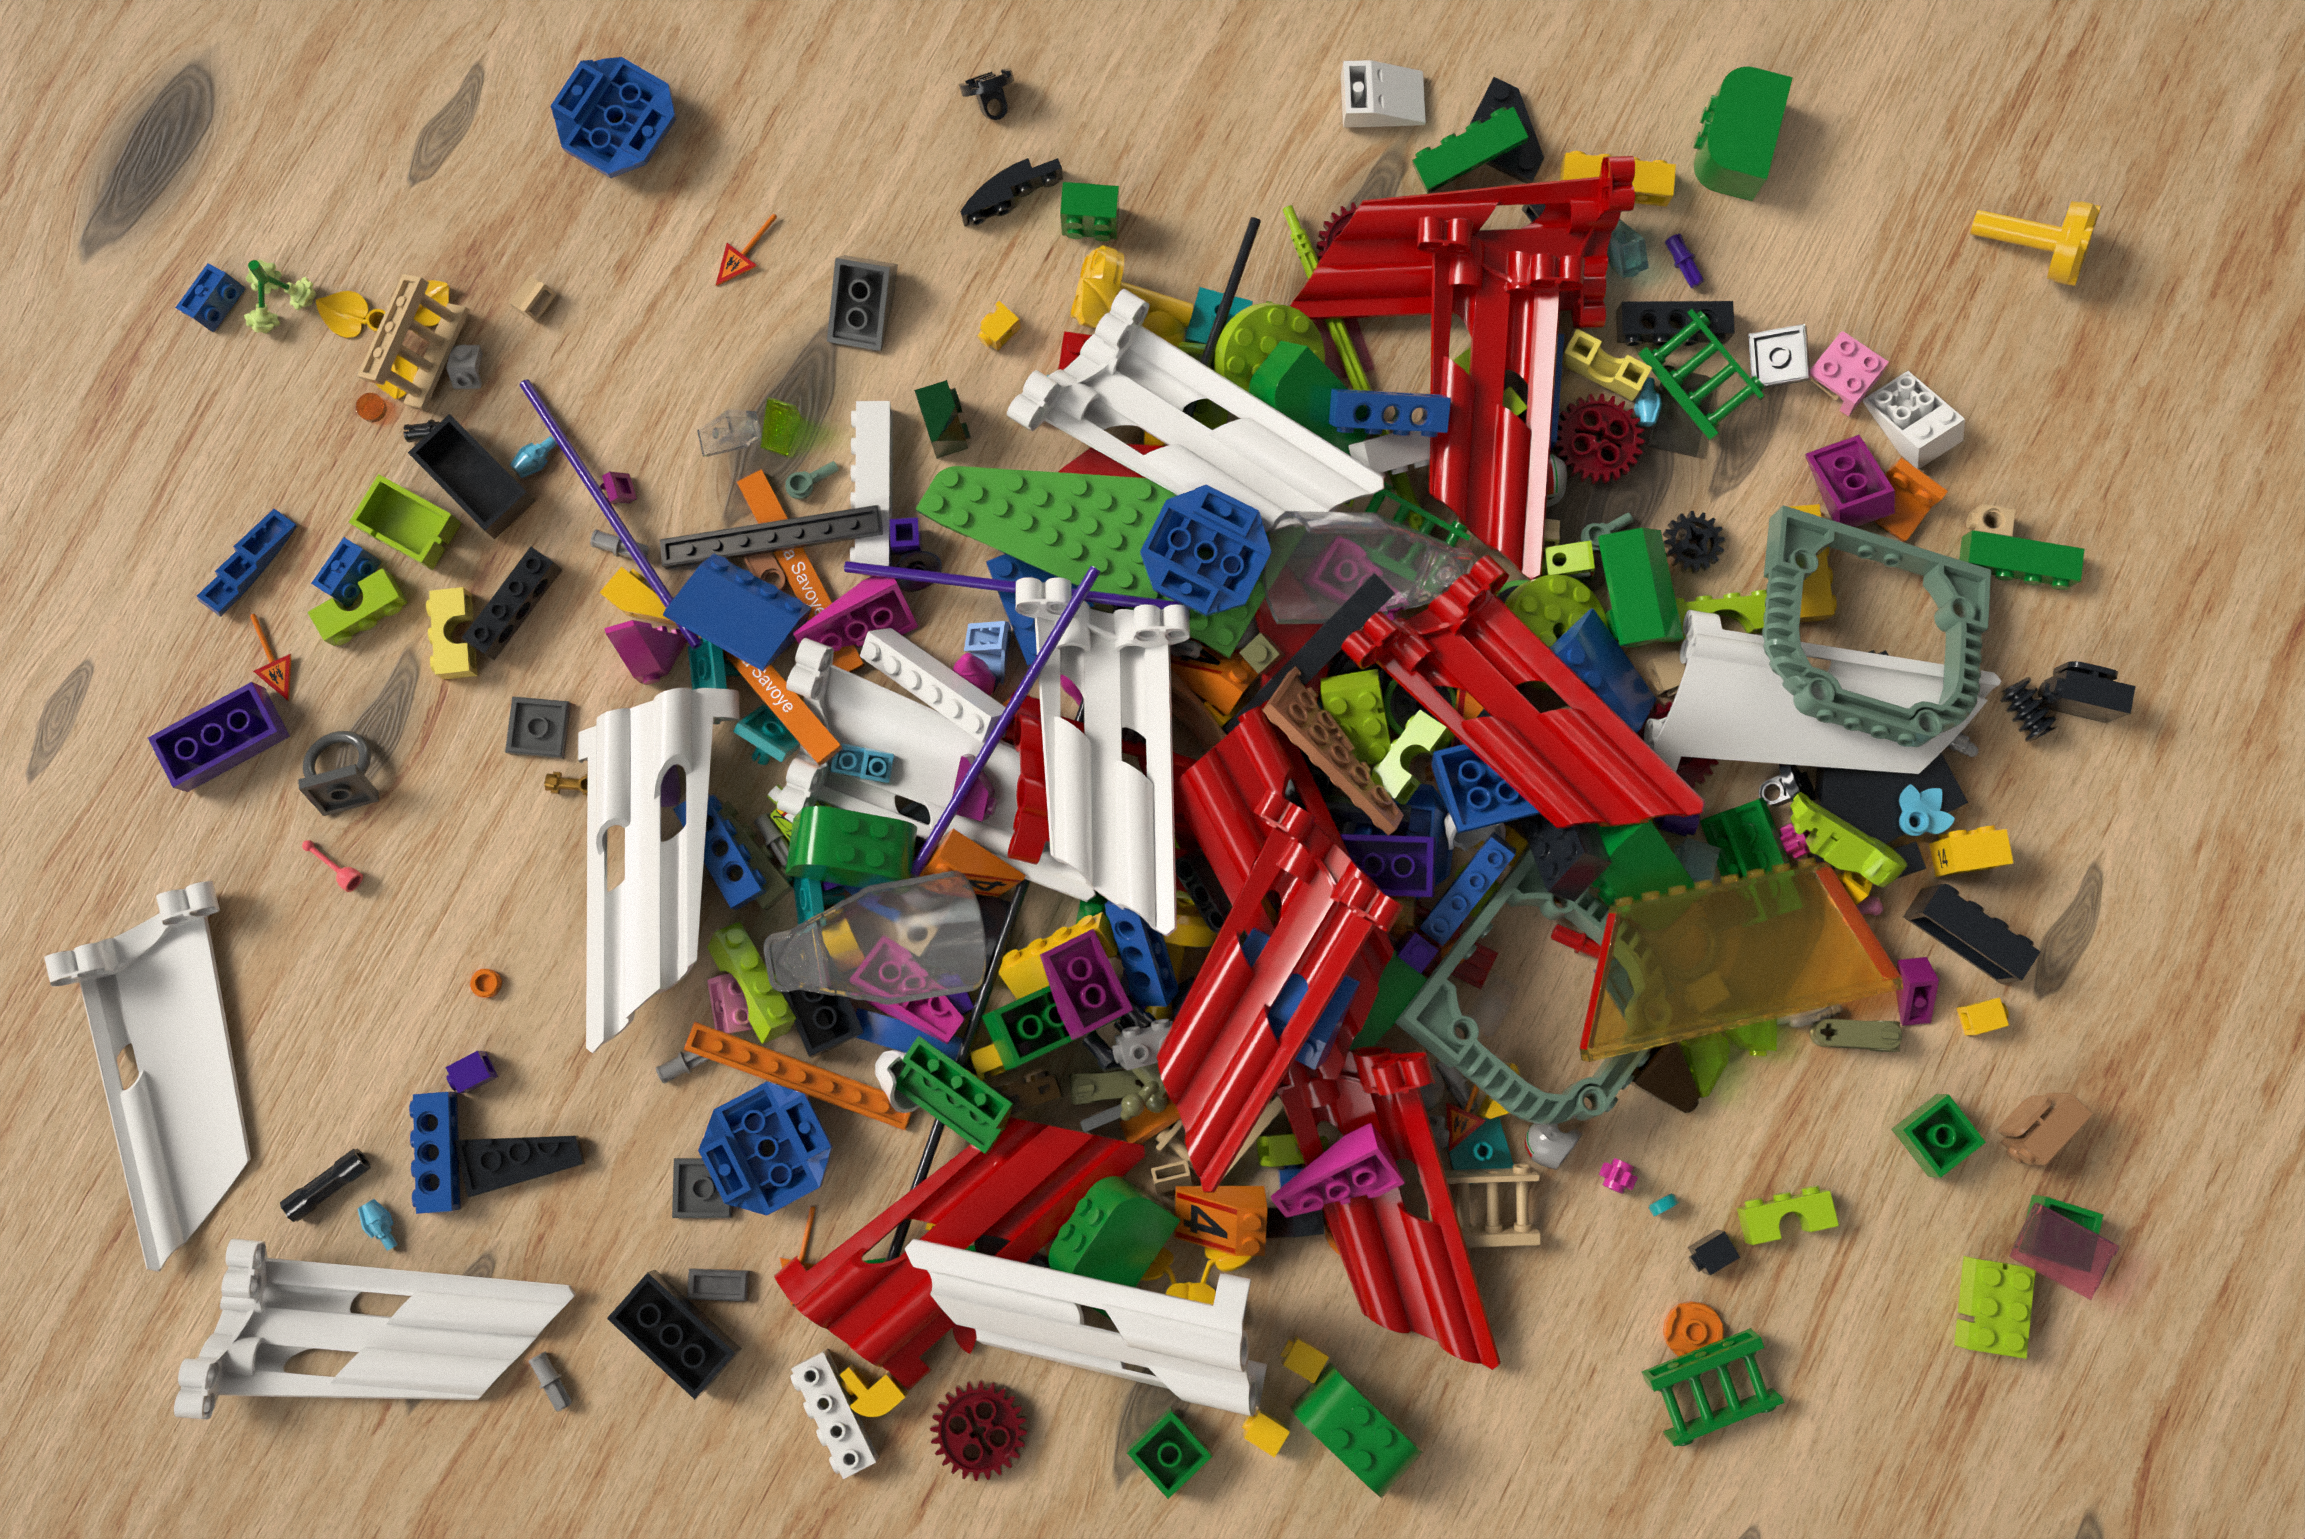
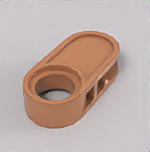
[744,552,787,592]

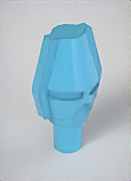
[1634,377,1662,427]
[510,436,557,478]
[358,1199,398,1251]

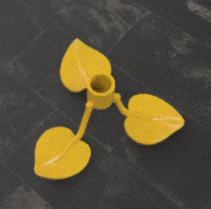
[1080,278,1185,348]
[316,280,450,399]
[1141,1247,1254,1305]

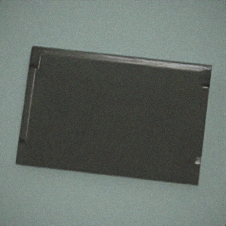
[1648,365,1717,459]

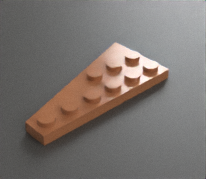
[1262,666,1404,836]

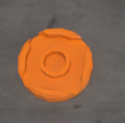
[1663,1301,1724,1357]

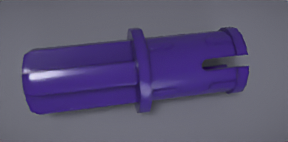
[1665,233,1704,288]

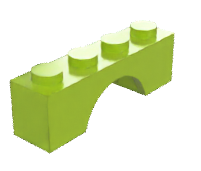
[1663,590,1767,643]
[707,922,796,1044]

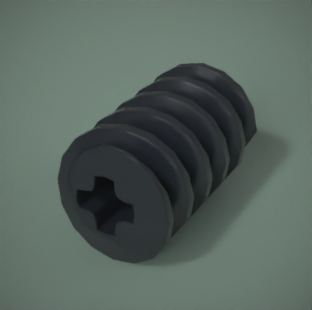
[2000,677,2058,742]

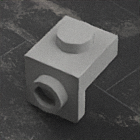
[447,345,483,389]

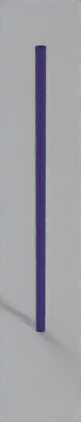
[520,379,702,649]
[844,561,1182,609]
[911,566,1101,877]

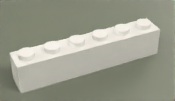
[850,401,893,566]
[860,628,1008,743]

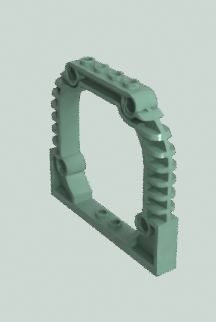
[1762,505,1991,747]
[1395,848,1671,1125]

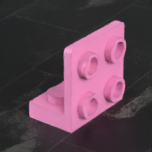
[1810,332,1889,417]
[707,968,777,1034]

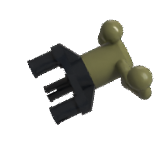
[1082,994,1168,1121]

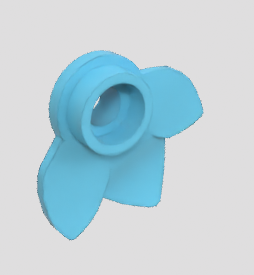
[1899,784,1955,836]

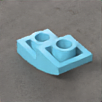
[830,743,894,783]

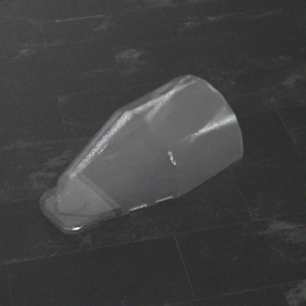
[1263,511,1478,624]
[764,870,986,1005]

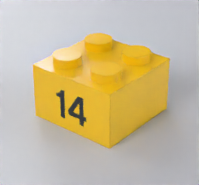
[1929,825,2014,877]

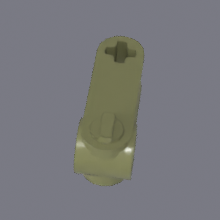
[1809,1019,1902,1052]
[1069,1070,1142,1104]

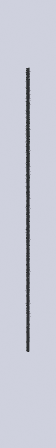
[885,217,1261,1262]

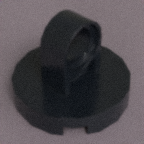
[959,68,1014,120]
[1759,764,1816,807]

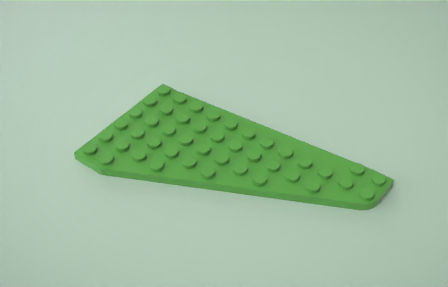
[916,466,1310,658]

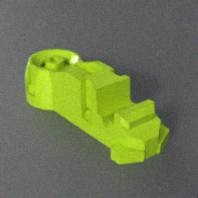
[1790,792,1907,887]

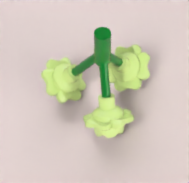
[244,259,316,333]

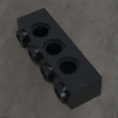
[1616,301,1735,346]
[462,547,562,661]

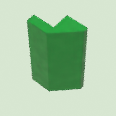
[1598,528,1684,648]
[1700,797,1807,928]
[895,1036,1014,1154]

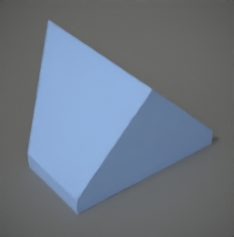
[964,621,1012,685]

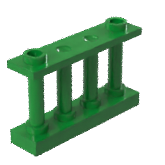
[1638,309,1765,441]
[1342,482,1471,596]
[1641,1328,1784,1447]

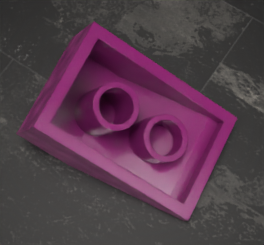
[1805,435,1895,527]
[1040,929,1133,1040]

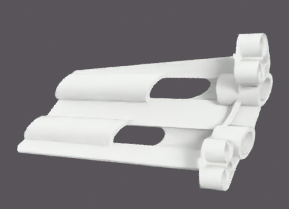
[1007,289,1384,533]
[1016,578,1190,936]
[578,688,740,1053]
[174,1239,576,1420]
[905,1239,1267,1417]

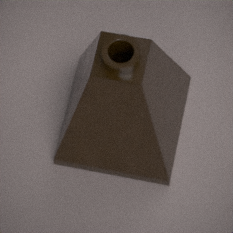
[1630,1035,1701,1113]

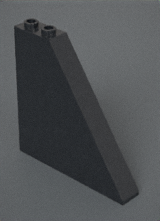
[1805,650,1968,880]

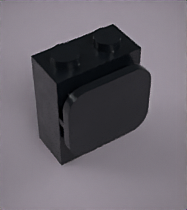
[2038,661,2136,723]

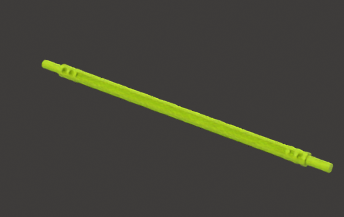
[1283,205,1437,564]

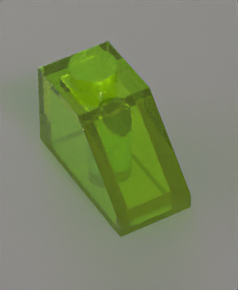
[1711,1013,1777,1057]
[1680,1032,1730,1098]

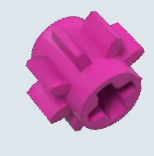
[1779,823,1811,859]
[1599,1158,1638,1194]

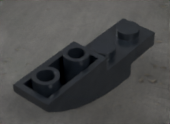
[960,158,1063,227]

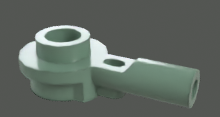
[785,461,839,500]
[1581,513,1633,551]

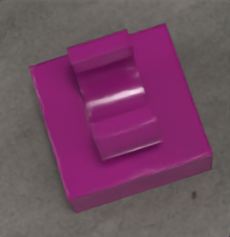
[600,471,637,504]

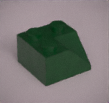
[914,380,971,459]

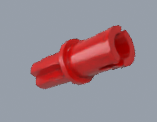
[1551,924,1601,959]

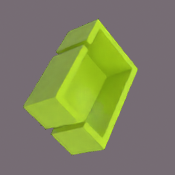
[348,474,462,570]
[1321,669,1392,765]
[1954,1256,2036,1359]

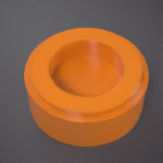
[470,969,502,998]

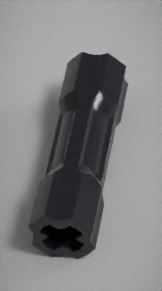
[1323,794,1411,831]
[280,1148,371,1222]

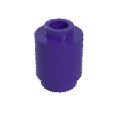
[1654,814,1700,837]

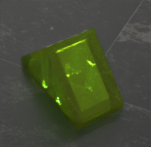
[760,397,802,456]

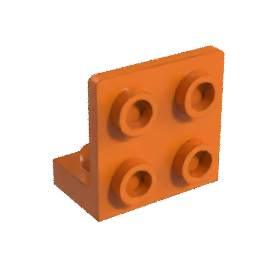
[1874,457,1948,542]

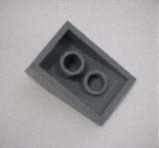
[827,255,898,351]

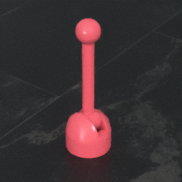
[302,840,363,892]

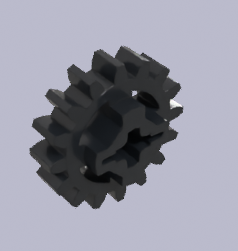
[1662,511,1725,574]

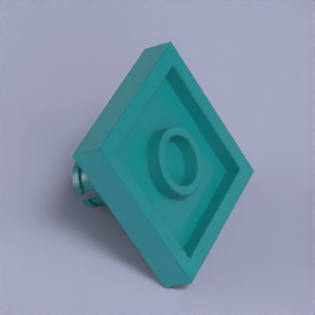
[1185,287,1253,344]
[687,638,741,690]
[733,704,800,765]
[792,876,845,931]
[1445,1116,1514,1185]

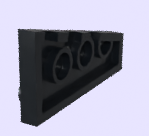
[454,1135,585,1197]

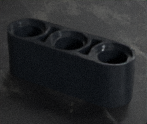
[1175,847,1233,933]

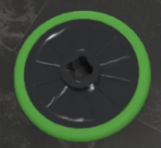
[1384,679,1456,736]

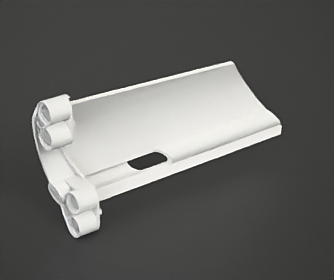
[1644,610,2001,774]
[777,638,1096,902]
[44,881,251,1272]

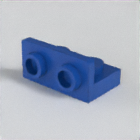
[175,263,245,332]
[311,537,381,607]

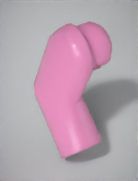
[1840,896,1883,928]

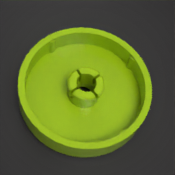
[1214,303,1325,392]
[1505,574,1609,691]

